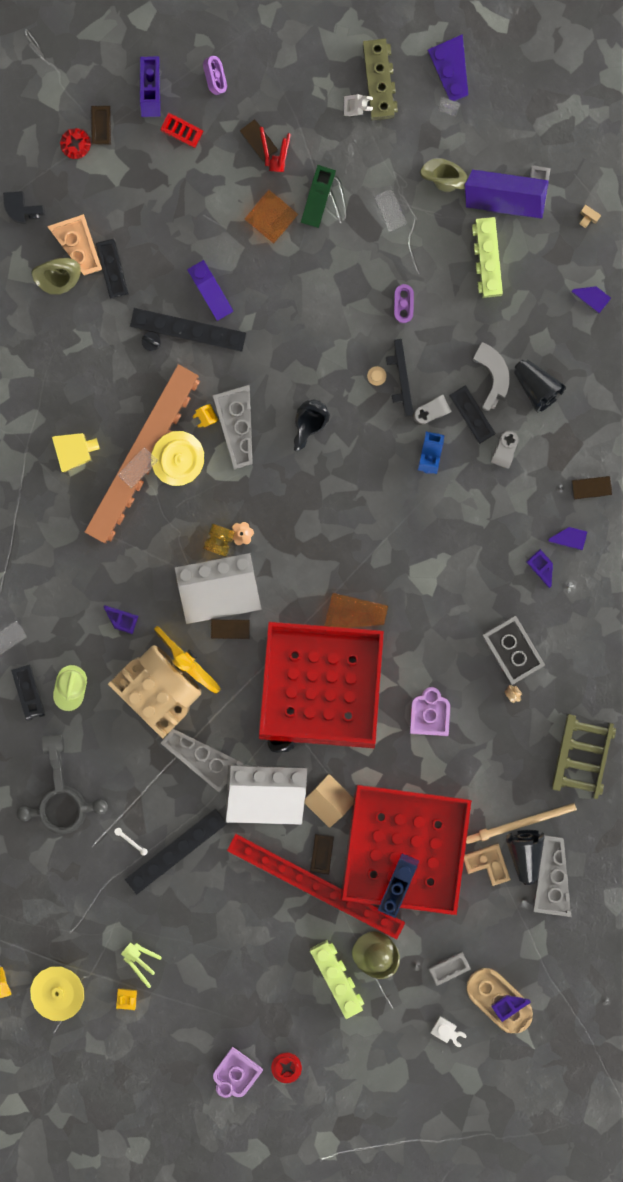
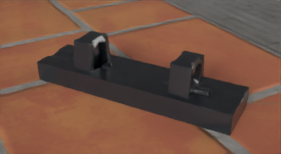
[386,339,414,417]

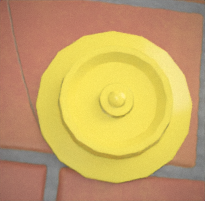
[151,431,204,486]
[30,967,84,1021]

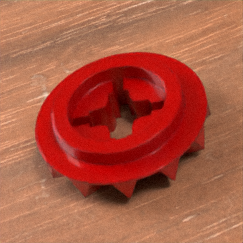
[60,128,91,159]
[271,1052,302,1083]

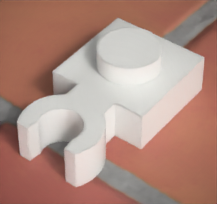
[344,94,373,116]
[430,1016,467,1047]

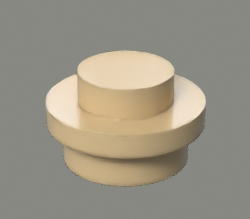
[367,366,386,386]
[505,685,522,703]

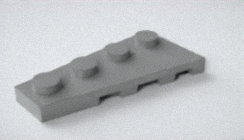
[160,729,244,793]
[533,835,572,917]

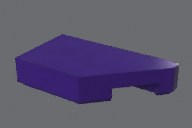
[571,286,611,314]
[548,527,587,550]
[526,549,553,588]
[104,605,139,634]
[491,995,531,1022]

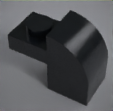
[3,191,45,224]

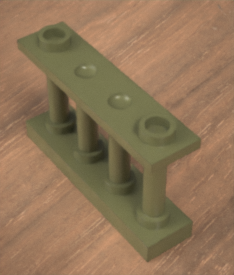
[551,714,616,799]

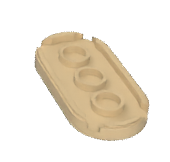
[467,968,533,1033]

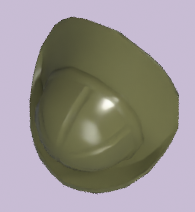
[420,158,468,192]
[31,258,81,294]
[352,931,400,979]

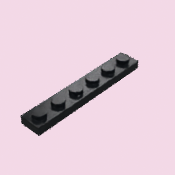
[130,308,246,352]
[125,808,227,895]

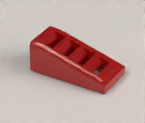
[160,113,204,148]

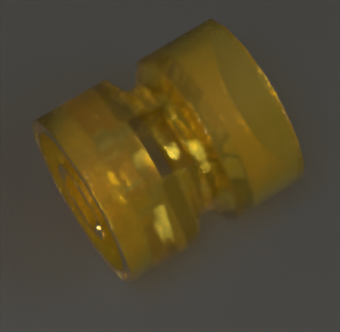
[203,524,235,557]

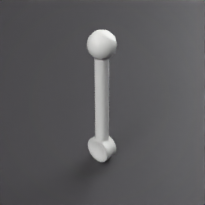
[114,828,148,856]

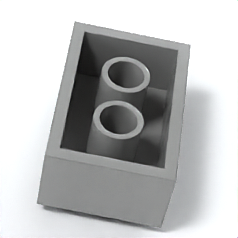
[482,615,545,685]

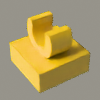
[193,404,219,427]
[116,988,137,1010]

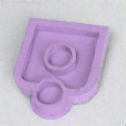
[410,687,450,736]
[213,1046,263,1098]

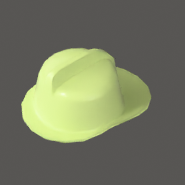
[53,665,87,711]

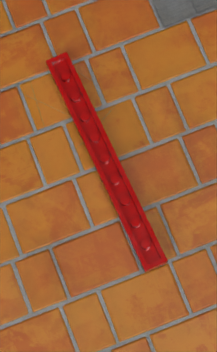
[227,834,406,940]

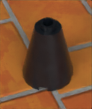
[514,360,566,413]
[506,830,545,885]

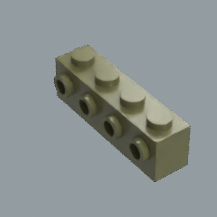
[363,39,398,121]

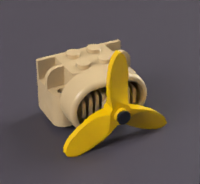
[108,626,221,738]

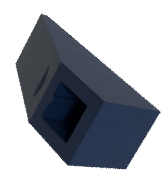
[378,853,419,918]

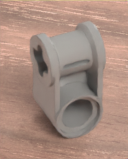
[413,395,452,425]
[490,431,518,469]

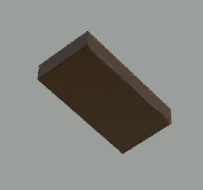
[91,106,111,145]
[240,119,278,162]
[572,476,612,500]
[211,619,250,639]
[310,834,334,875]

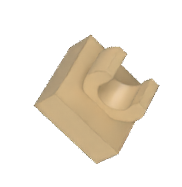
[580,205,601,228]

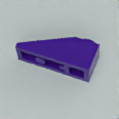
[140,56,161,117]
[187,260,234,321]

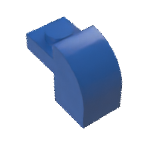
[418,431,445,474]

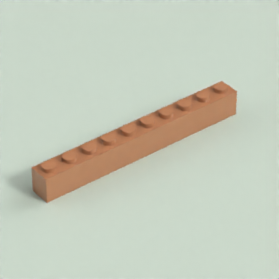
[85,364,200,544]

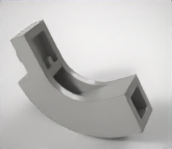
[472,342,509,412]

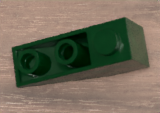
[300,165,336,228]

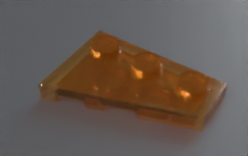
[325,593,388,628]

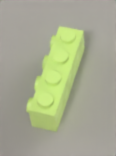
[472,217,503,298]
[310,940,364,1019]

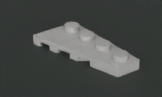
[213,385,253,470]

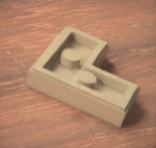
[464,843,511,886]

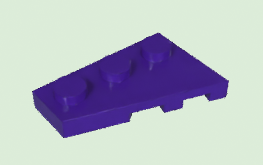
[427,34,468,103]

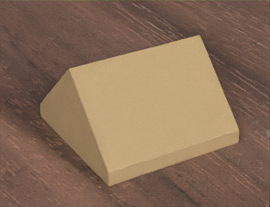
[305,774,354,828]

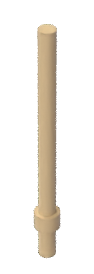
[466,803,576,844]

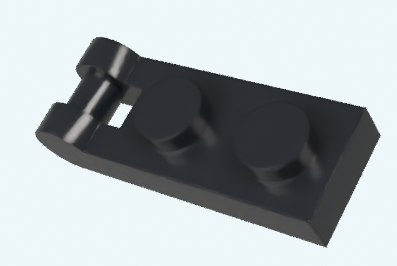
[11,664,45,721]

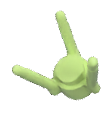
[121,943,162,988]

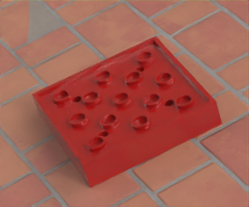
[259,622,384,749]
[341,785,472,915]

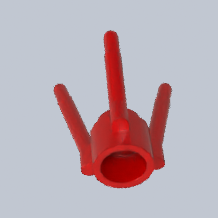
[260,127,291,172]

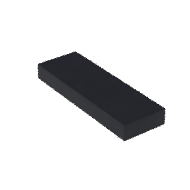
[96,238,129,299]
[449,385,496,444]

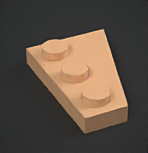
[47,214,102,276]

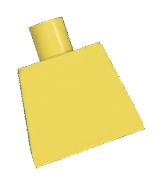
[52,433,100,473]

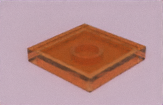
[244,190,298,244]

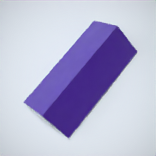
[465,169,549,219]

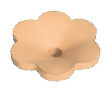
[230,522,254,545]

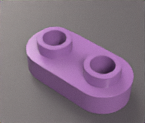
[203,56,227,95]
[394,284,414,323]

